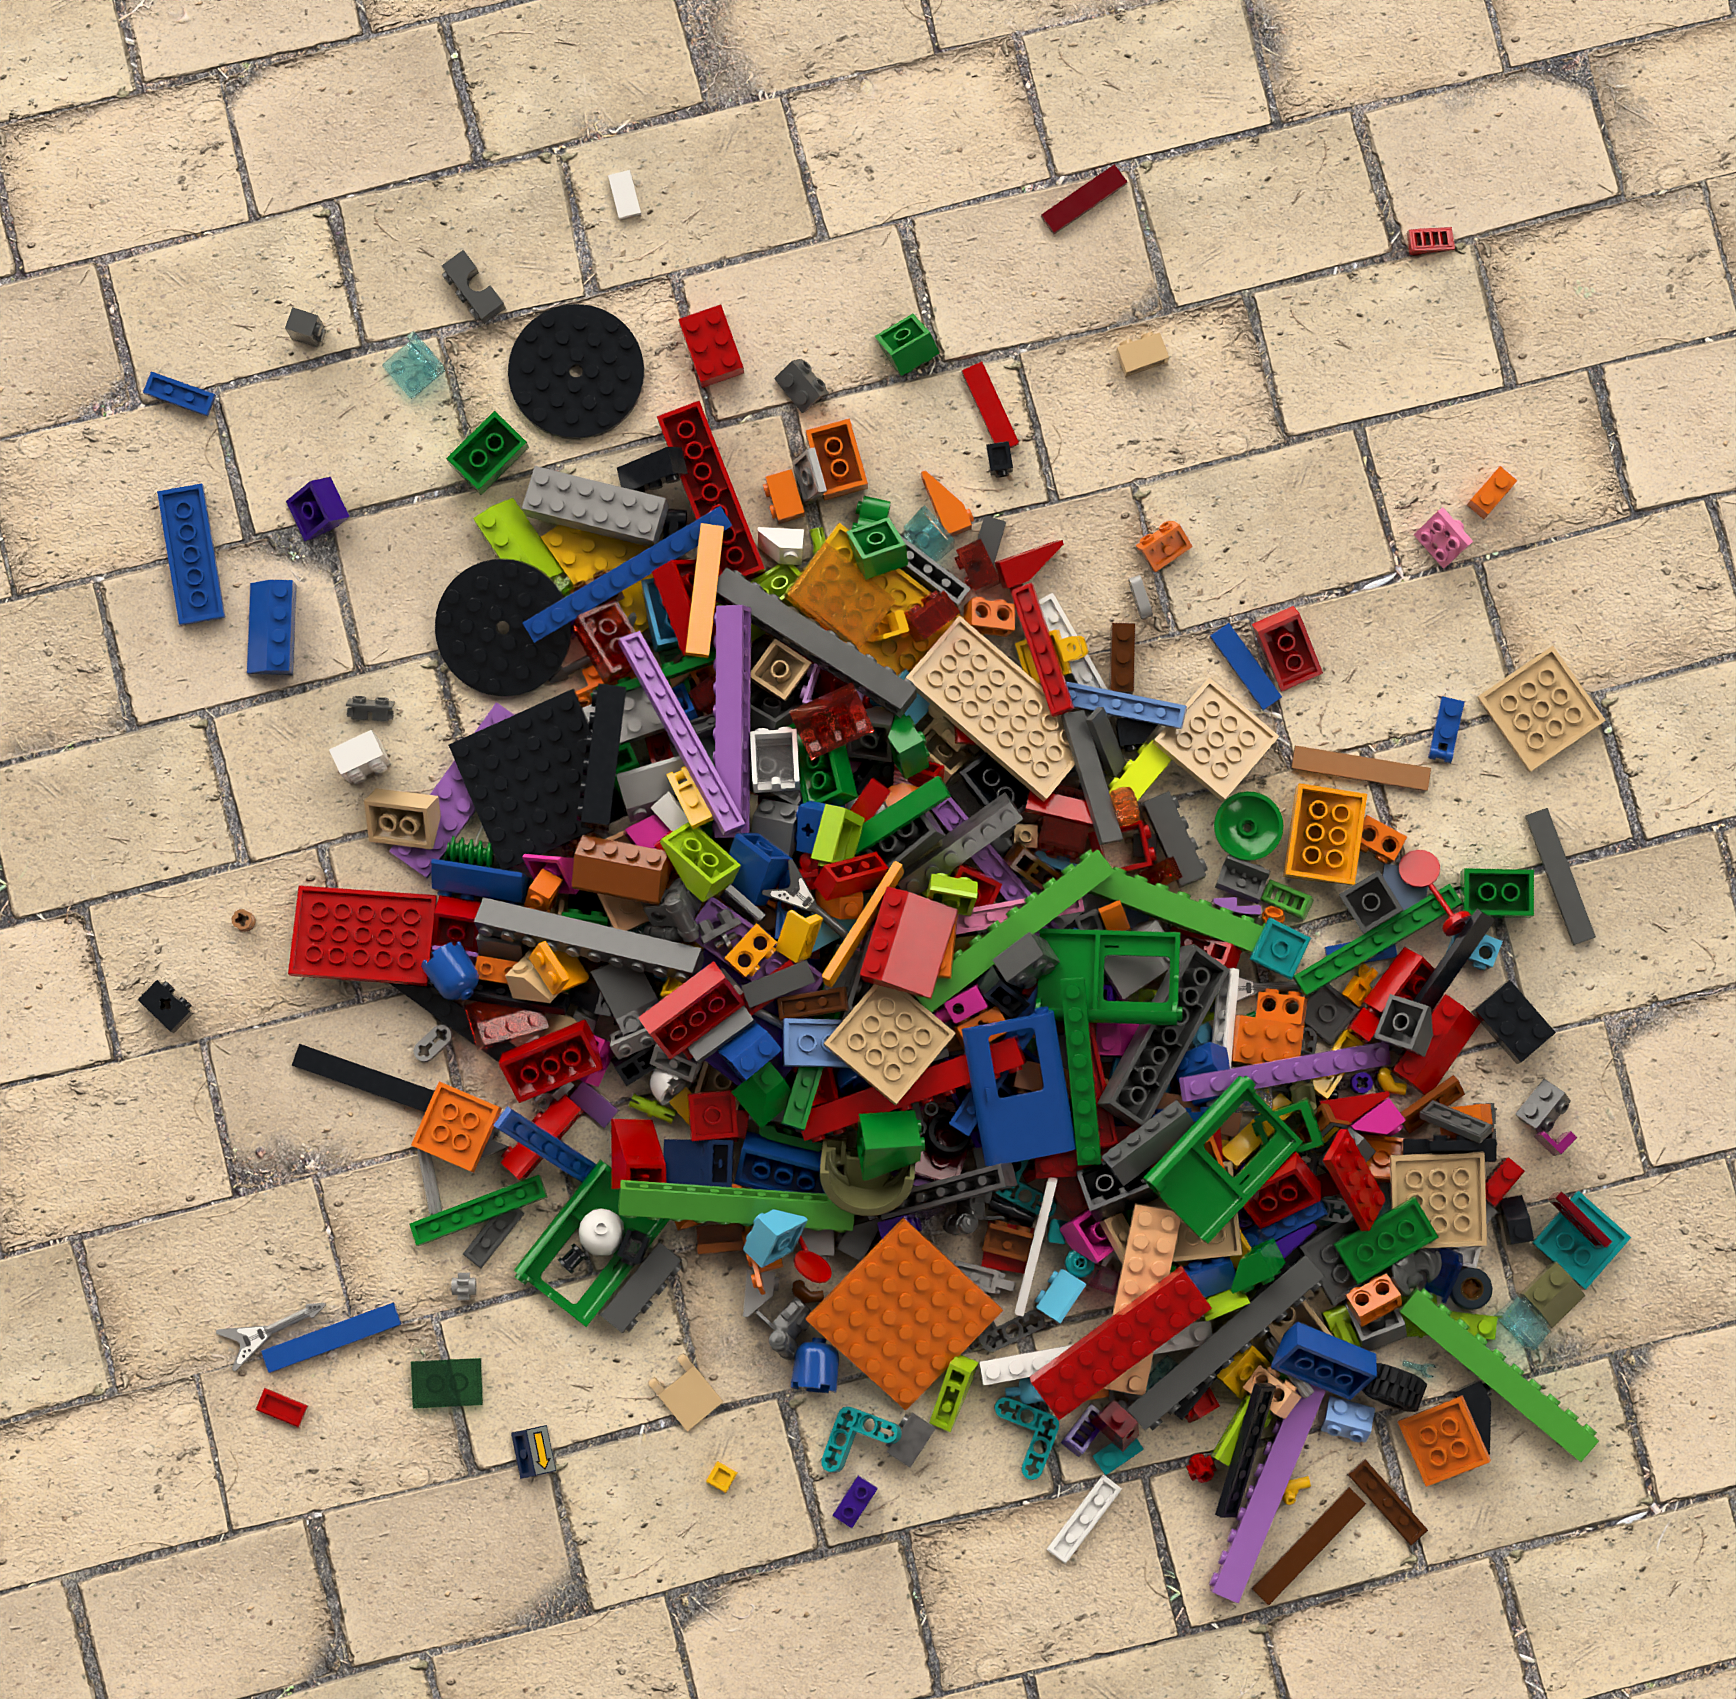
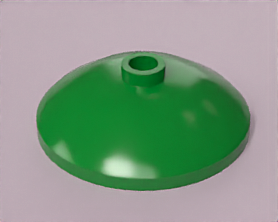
[1214,791,1284,861]

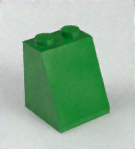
[856,1110,925,1180]

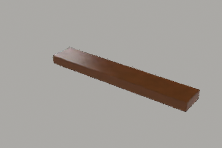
[1251,1487,1366,1605]

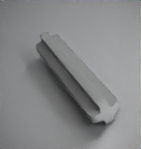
[417,1149,442,1215]
[1264,1337,1314,1398]

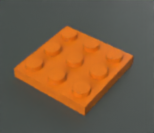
[411,1081,502,1173]
[1398,1395,1491,1487]

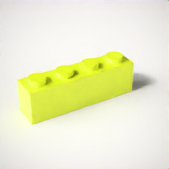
[1108,740,1172,824]

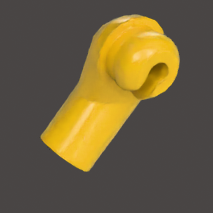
[1377,1067,1407,1096]
[1282,1476,1311,1505]

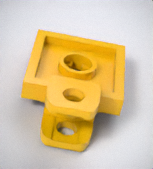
[1015,629,1089,684]

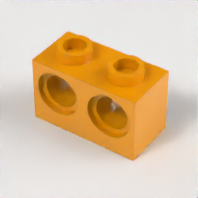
[724,923,777,978]

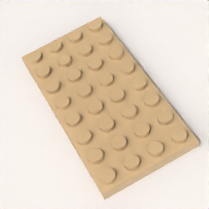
[906,616,1094,802]

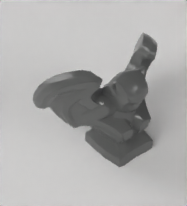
[1391,1248,1442,1297]

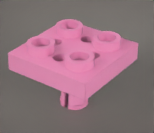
[1414,507,1473,569]

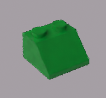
[875,314,940,376]
[846,517,908,579]

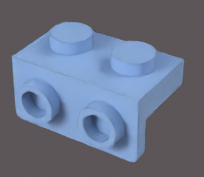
[1321,1396,1375,1443]

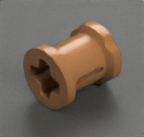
[231,909,256,932]

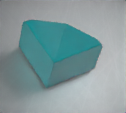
[1047,1219,1067,1245]

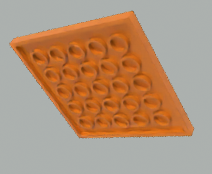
[806,1217,1003,1411]

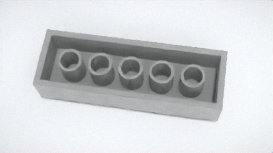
[522,466,669,547]

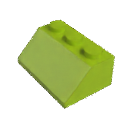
[1211,1395,1273,1467]

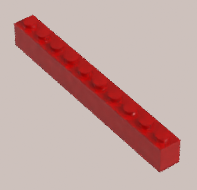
[801,1036,1026,1143]

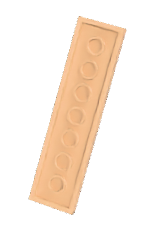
[1104,1203,1181,1396]

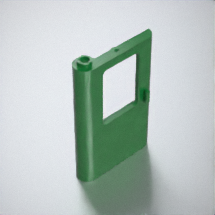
[1035,928,1182,1025]
[514,1159,670,1327]

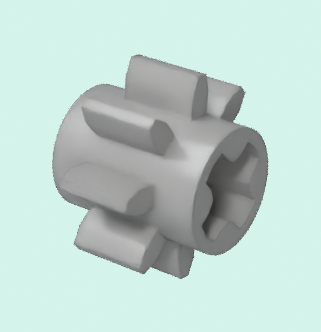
[451,1273,477,1300]

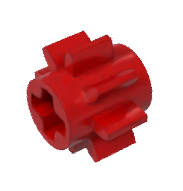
[1186,1454,1217,1483]

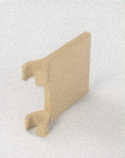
[648,1353,724,1432]

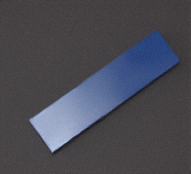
[1210,623,1282,711]

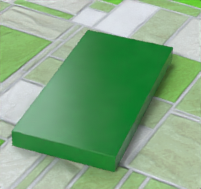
[1333,1196,1439,1284]

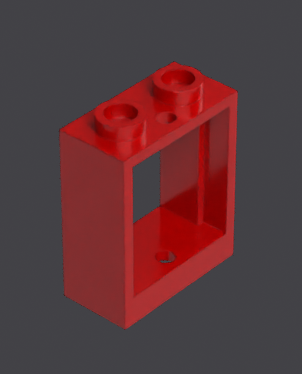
[1088,820,1157,873]

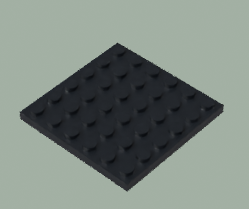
[448,689,628,870]

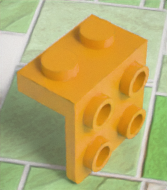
[529,941,589,995]

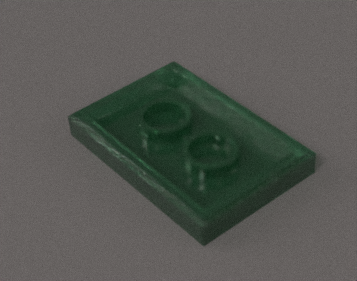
[411,1358,484,1409]

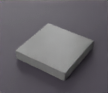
[792,447,827,505]

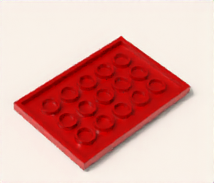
[288,885,437,986]

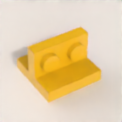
[1217,1345,1271,1400]

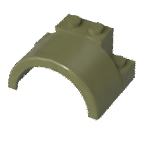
[820,1137,915,1216]

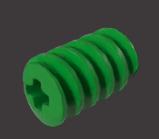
[445,836,495,868]

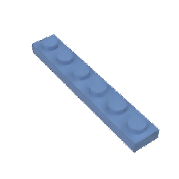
[1066,681,1187,729]

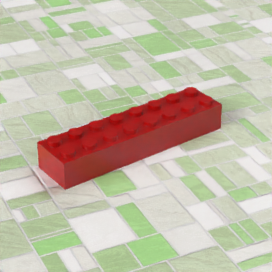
[657,401,765,580]
[1029,1266,1212,1420]

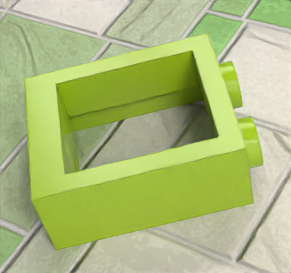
[811,804,865,867]

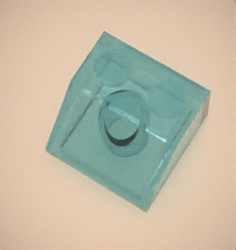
[903,505,955,562]
[1494,1296,1550,1350]

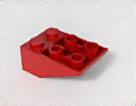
[611,1119,666,1189]

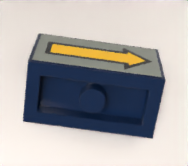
[511,1425,556,1479]

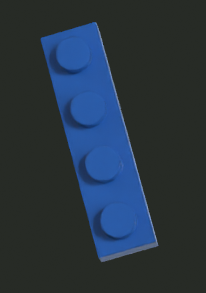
[1242,1200,1328,1248]

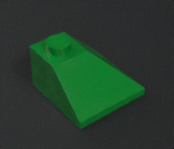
[731,1061,791,1128]

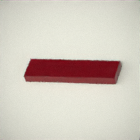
[1041,164,1128,234]

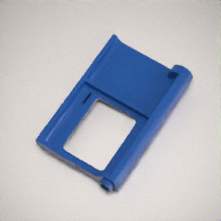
[961,1007,1076,1166]

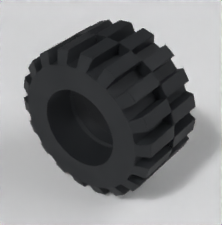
[1362,1363,1427,1412]

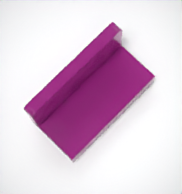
[1534,1131,1577,1156]

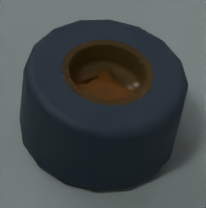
[1448,1268,1493,1310]

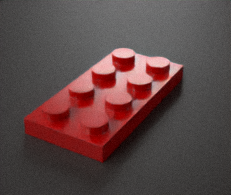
[1323,1129,1386,1231]

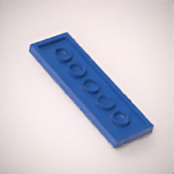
[157,483,226,626]

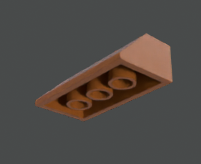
[572,835,674,905]

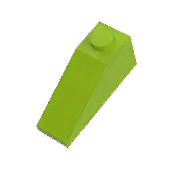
[929,1355,979,1432]

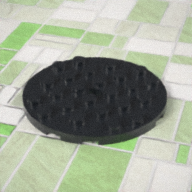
[508,304,644,439]
[435,558,572,696]

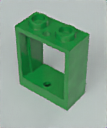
[1252,1098,1324,1153]

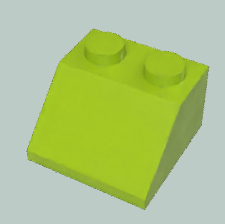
[926,873,978,916]

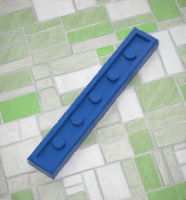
[494,1106,596,1182]
[261,1302,402,1373]

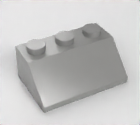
[616,756,687,823]

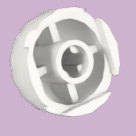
[650,1067,697,1105]
[578,1209,625,1256]

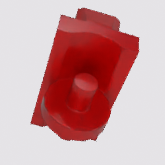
[798,853,823,890]

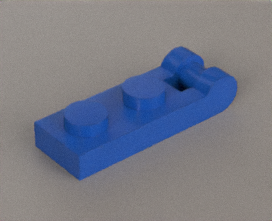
[1428,696,1465,764]

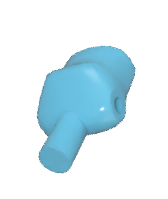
[1005,1377,1044,1404]

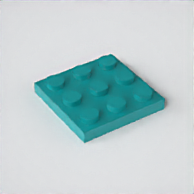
[1532,1191,1632,1290]

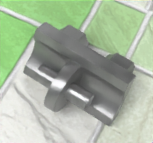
[698,908,741,950]

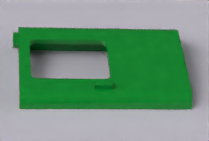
[1143,1076,1303,1244]

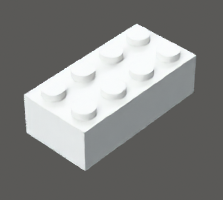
[583,687,666,746]

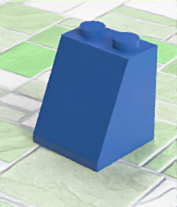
[726,833,793,906]
[716,1023,782,1082]

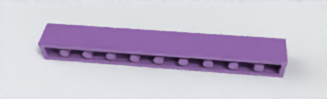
[712,605,751,840]
[1209,1382,1326,1604]

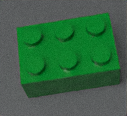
[446,411,529,495]
[1460,868,1534,918]

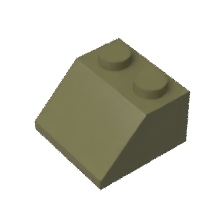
[1519,1262,1585,1328]

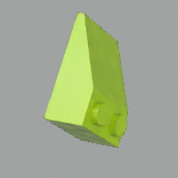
[660,822,741,902]
[1200,1289,1250,1322]

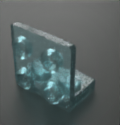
[382,331,446,399]

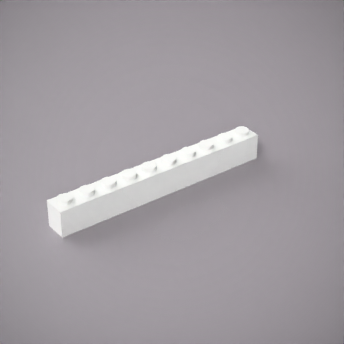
[979,1320,1213,1385]

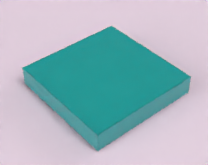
[1249,918,1311,980]

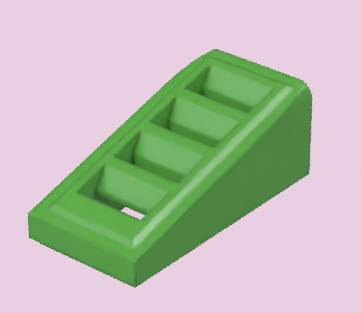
[1260,879,1314,920]

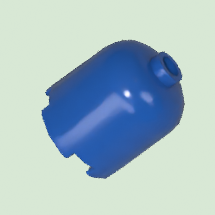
[421,941,479,1000]
[790,1337,839,1393]

